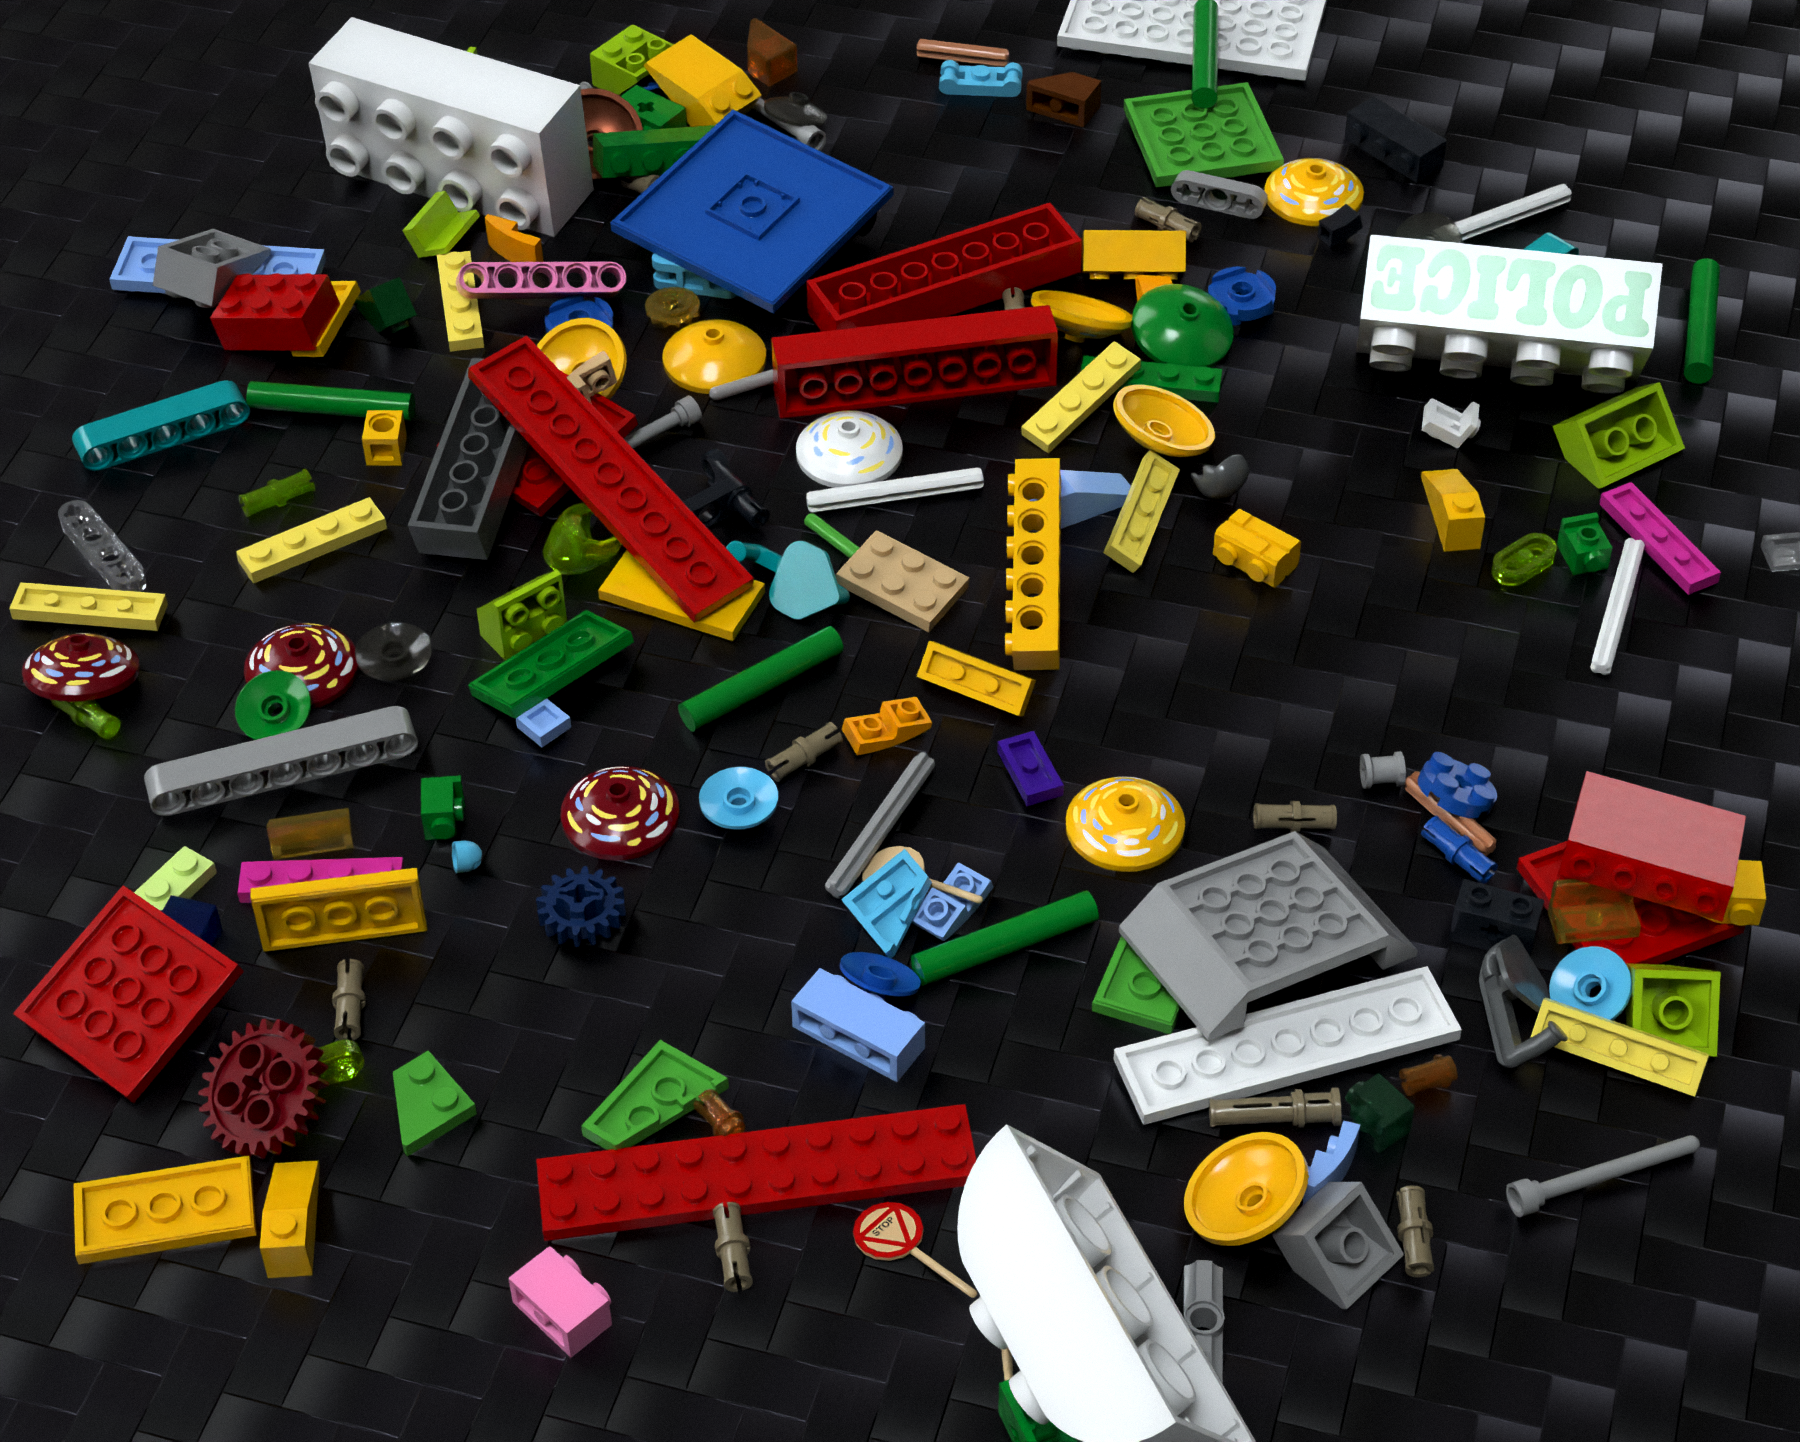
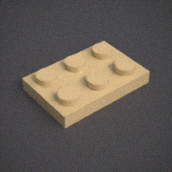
[836,530,970,632]

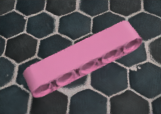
[455,262,626,299]

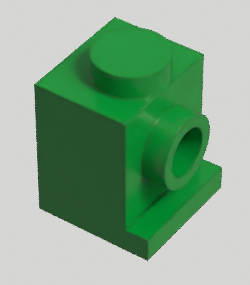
[1557,512,1612,575]
[421,775,465,840]

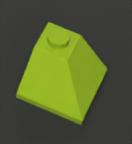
[1625,963,1721,1057]

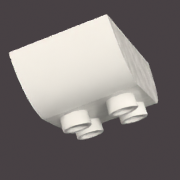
[957,1124,1256,1442]

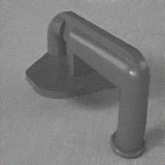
[1479,935,1568,1069]

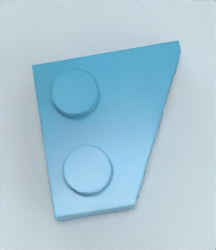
[841,849,932,958]

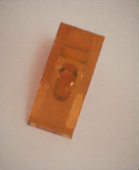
[747,18,798,86]

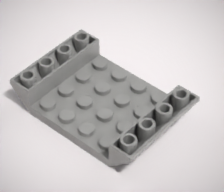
[1119,831,1418,1040]

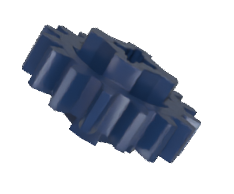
[536,866,626,947]

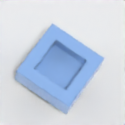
[516,698,571,748]

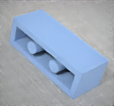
[791,968,925,1082]

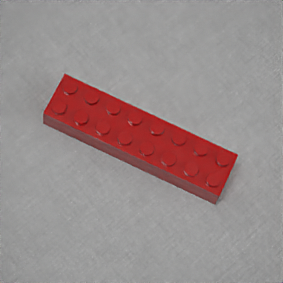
[806,202,1082,332]
[771,305,1058,419]

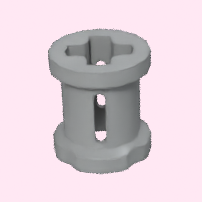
[1360,751,1406,789]

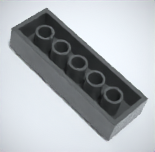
[408,358,529,560]

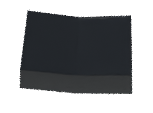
[1318,204,1363,247]

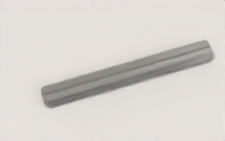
[825,752,935,898]

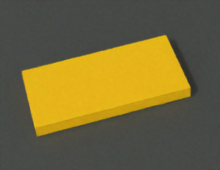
[598,550,765,641]
[250,868,427,952]
[74,1155,256,1265]

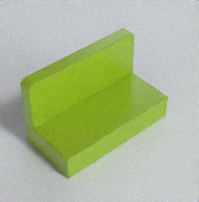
[402,191,480,258]

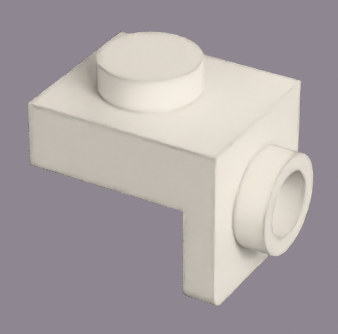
[1422,398,1481,449]

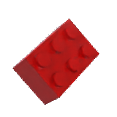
[210,273,340,351]

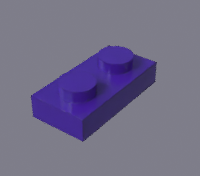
[997,731,1064,806]

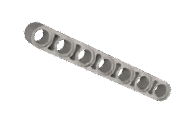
[144,706,418,816]

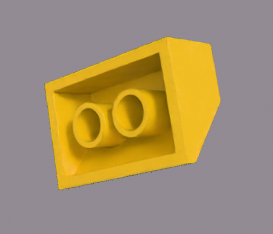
[1081,230,1186,281]

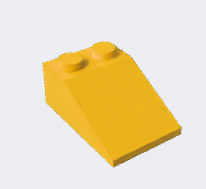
[643,34,762,127]

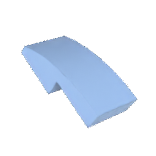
[912,862,993,941]
[1302,1120,1360,1206]

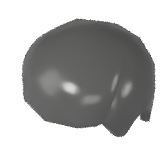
[1191,454,1249,500]

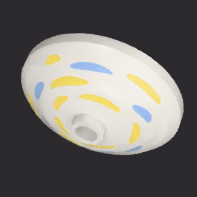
[796,411,903,488]

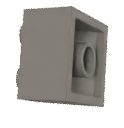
[1271,1182,1404,1309]

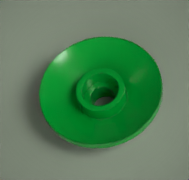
[235,670,312,740]

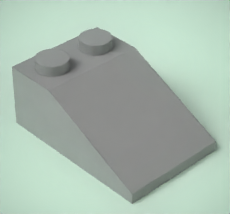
[153,229,271,308]

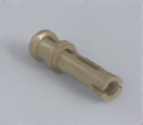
[1209,1087,1342,1128]

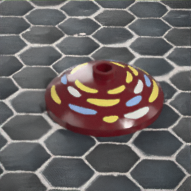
[244,623,359,710]
[22,633,140,702]
[561,766,680,861]

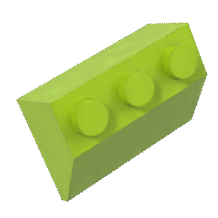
[1553,382,1685,489]

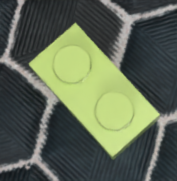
[134,846,217,917]

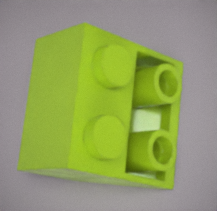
[590,24,674,95]
[477,570,567,661]

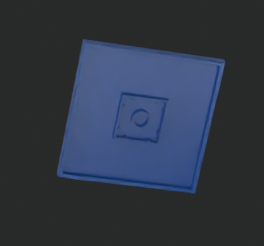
[610,109,894,314]

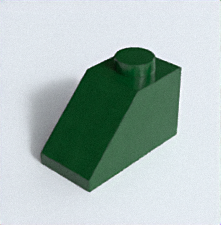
[354,277,417,334]

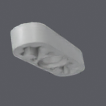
[1171,170,1268,219]

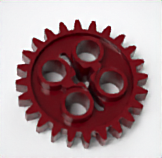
[198,1019,329,1159]

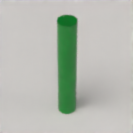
[1191,0,1219,108]
[1684,258,1720,384]
[246,381,416,422]
[678,626,844,732]
[911,890,1099,986]

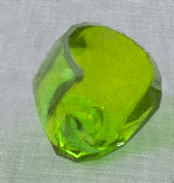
[543,502,621,575]

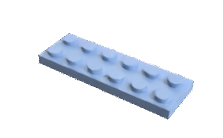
[109,236,326,294]

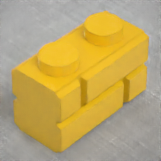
[1213,509,1301,588]

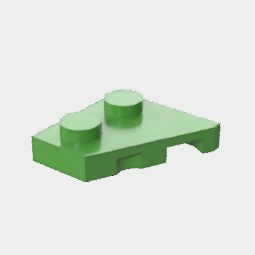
[393,1051,477,1157]

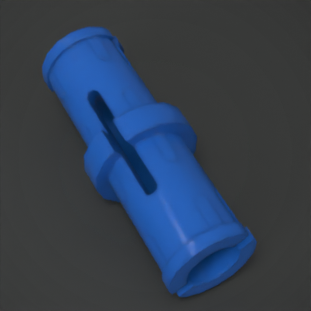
[1421,816,1498,884]

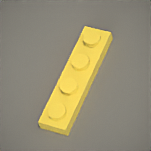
[437,251,484,352]
[1021,341,1141,454]
[1103,450,1180,573]
[236,497,387,584]
[9,582,168,631]
[1530,997,1710,1097]

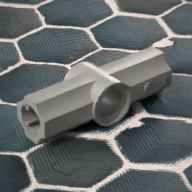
[1183,1260,1225,1384]

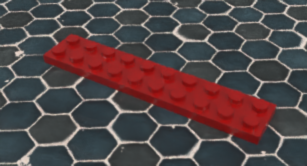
[468,335,754,623]
[536,1104,976,1241]

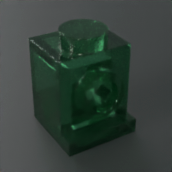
[1345,1073,1415,1153]

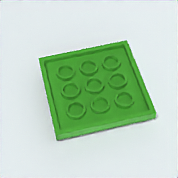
[1124,82,1284,188]

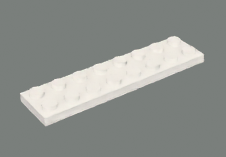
[1113,966,1462,1125]

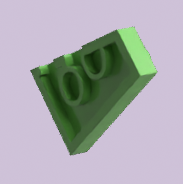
[581,1040,729,1150]

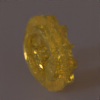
[645,287,700,328]

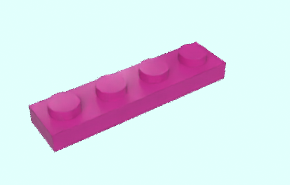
[1599,482,1721,595]
[237,857,405,903]

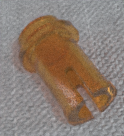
[1399,1054,1458,1096]
[694,1089,745,1137]

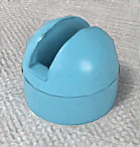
[452,840,482,873]

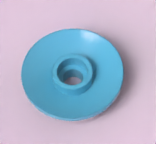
[699,767,778,829]
[1549,946,1632,1020]

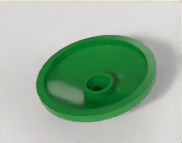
[1131,284,1234,368]

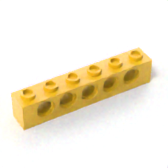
[1005,458,1061,670]

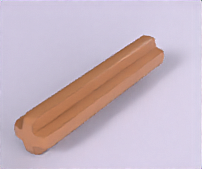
[916,39,1009,67]
[1405,771,1496,857]

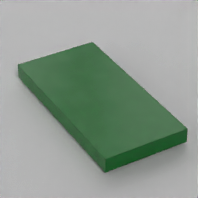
[468,610,634,719]

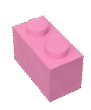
[509,1246,612,1357]

